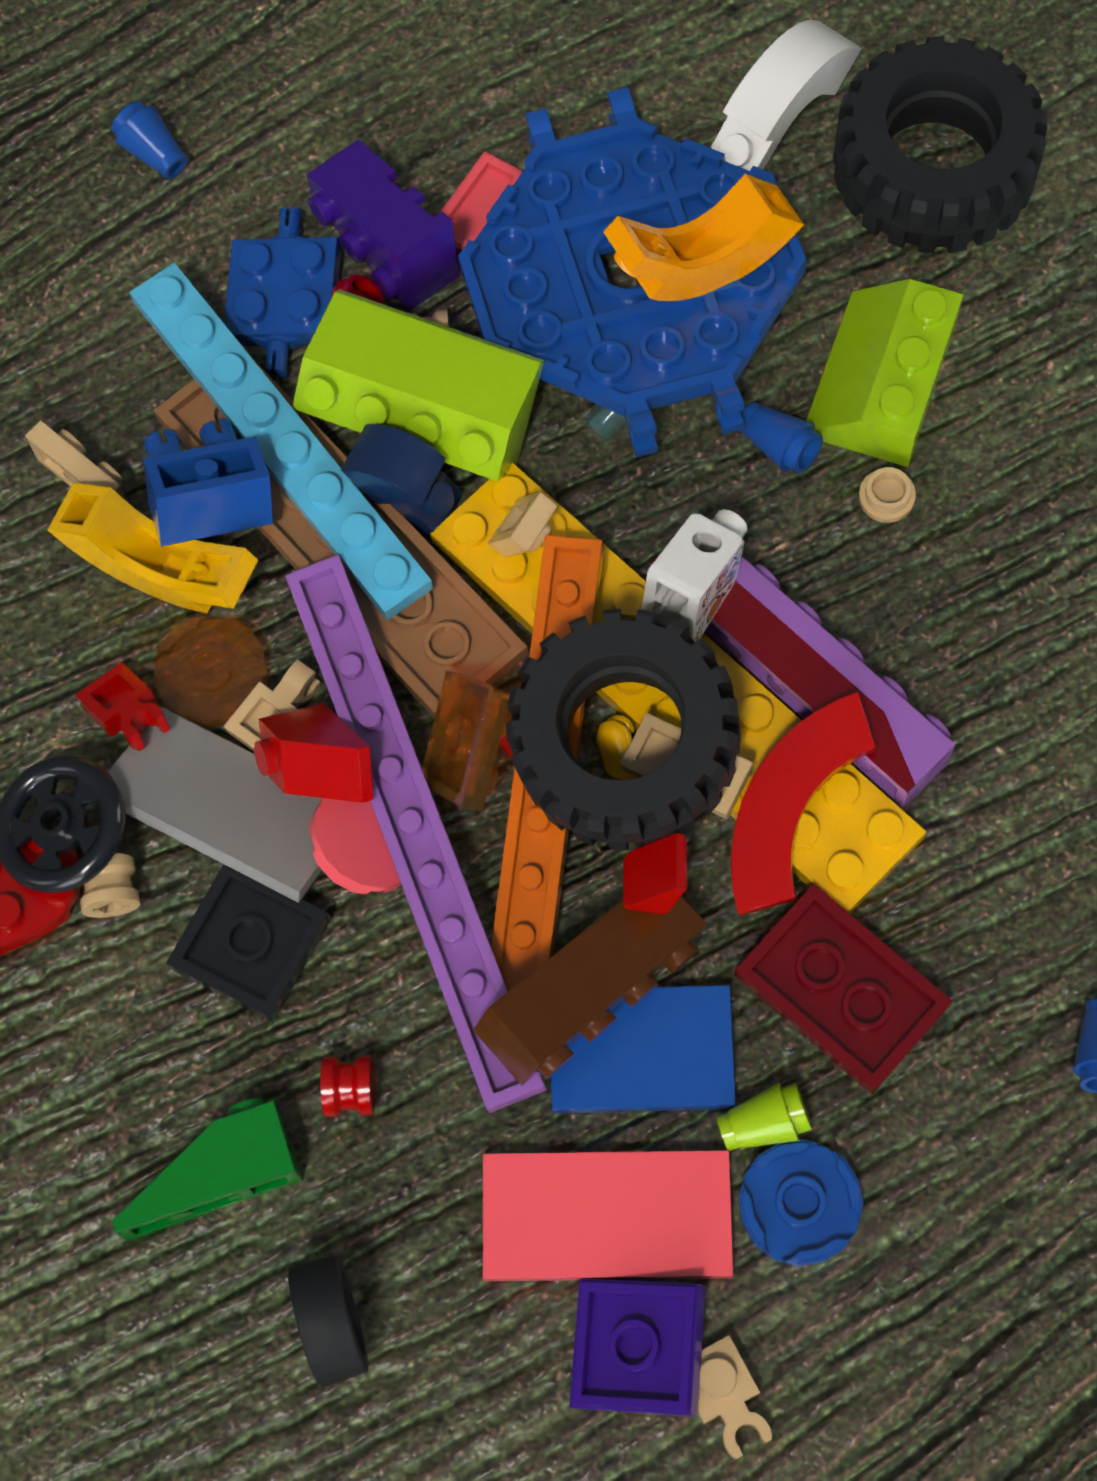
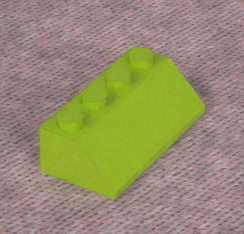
[292,289,545,482]

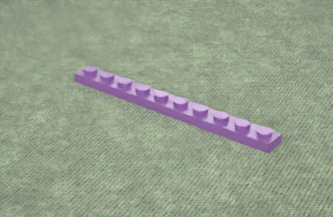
[285,554,547,1113]

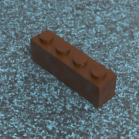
[473,896,707,1086]

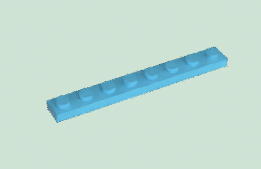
[129,263,433,621]

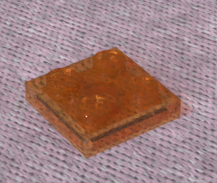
[422,670,512,811]

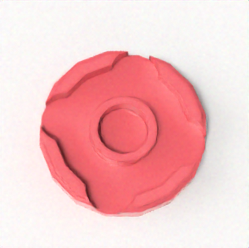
[309,798,401,895]

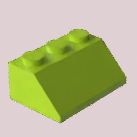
[806,279,964,467]

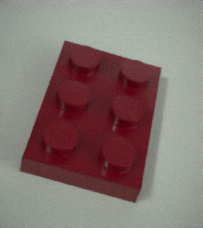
[734,883,953,1095]

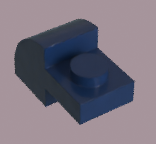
[341,424,462,537]

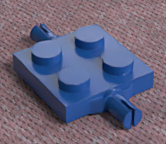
[224,207,342,380]

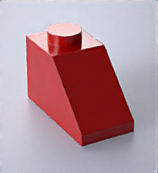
[254,703,374,803]

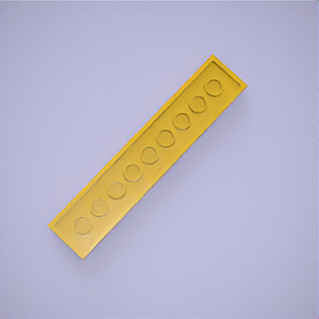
[430,462,927,914]

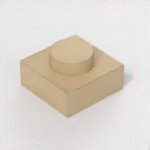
[488,492,557,557]

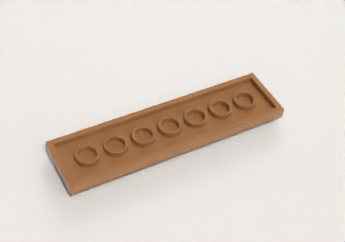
[153,357,528,726]

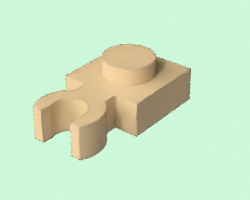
[698,1335,772,1460]

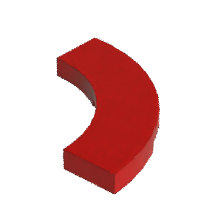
[731,692,877,917]

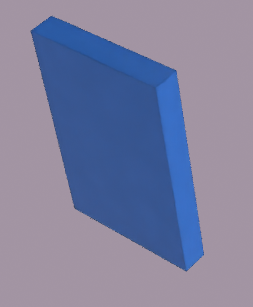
[551,985,736,1114]

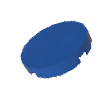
[738,1140,863,1267]

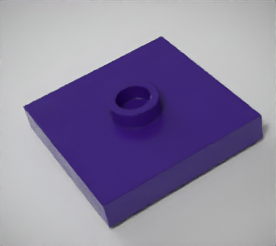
[569,1279,706,1417]

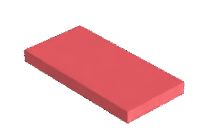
[483,1150,733,1281]

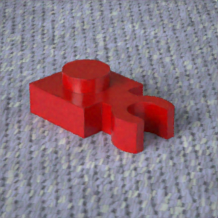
[75,662,170,751]

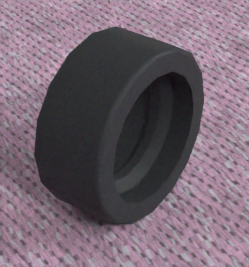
[288,1254,369,1386]

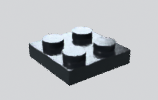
[166,864,331,1022]

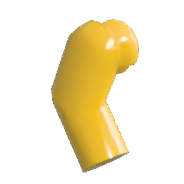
[596,715,638,780]

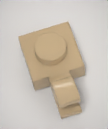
[224,660,322,751]

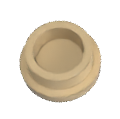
[859,467,916,523]

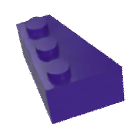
[307,139,459,312]

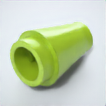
[716,1082,812,1151]

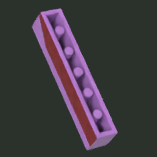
[650,556,956,810]

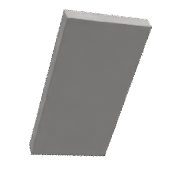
[108,707,322,903]

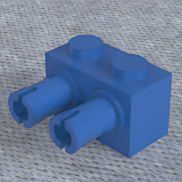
[143,419,273,547]

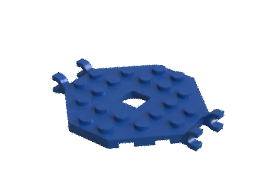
[458,87,806,458]

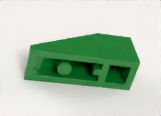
[112,1098,303,1241]

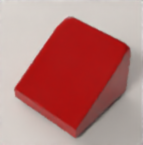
[623,833,687,915]

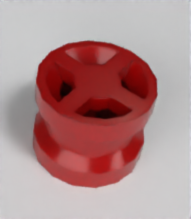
[320,1055,376,1117]

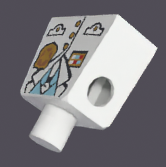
[641,509,747,642]

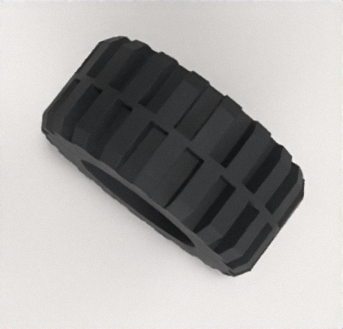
[833,36,1048,254]
[506,609,741,850]

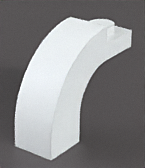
[711,20,862,171]

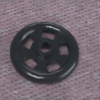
[0,755,125,893]

